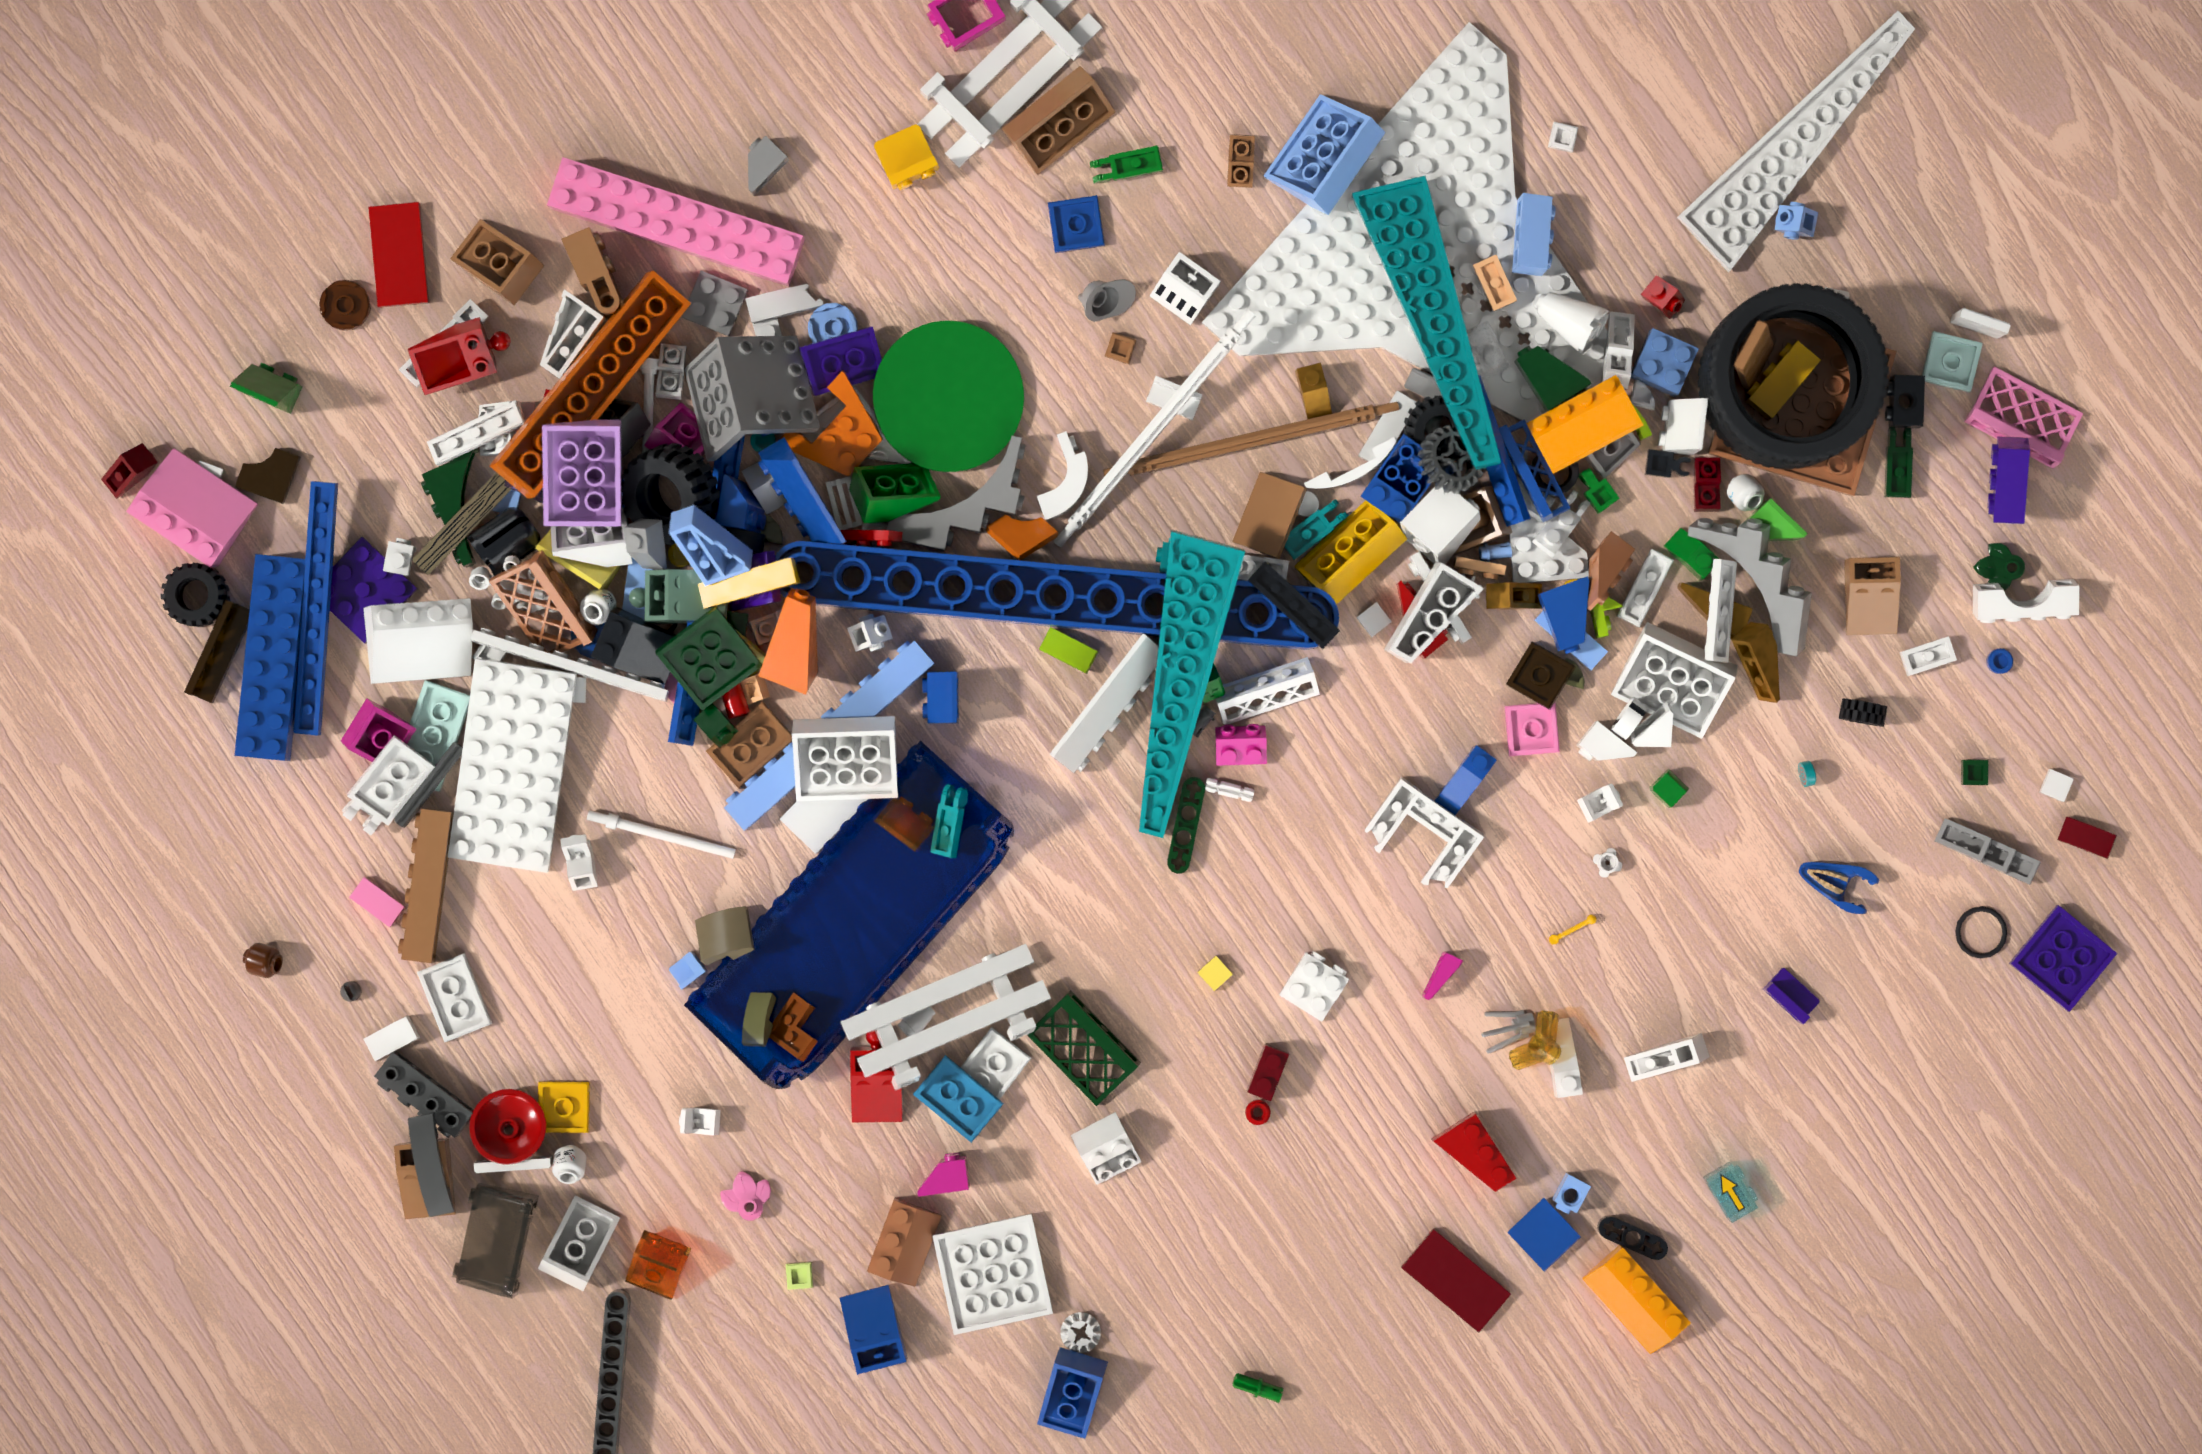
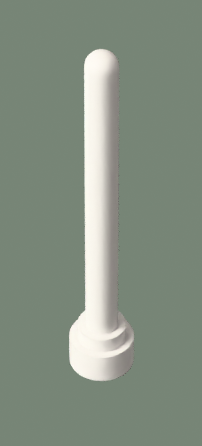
[639,358,659,453]

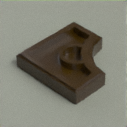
[235,448,301,504]

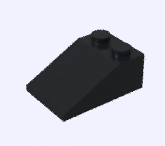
[591,607,676,685]

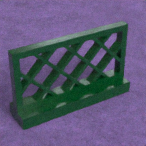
[1027,990,1141,1106]

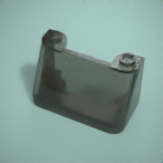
[452,1183,539,1299]

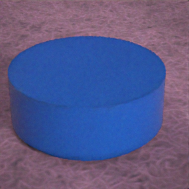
[1986,649,2013,674]

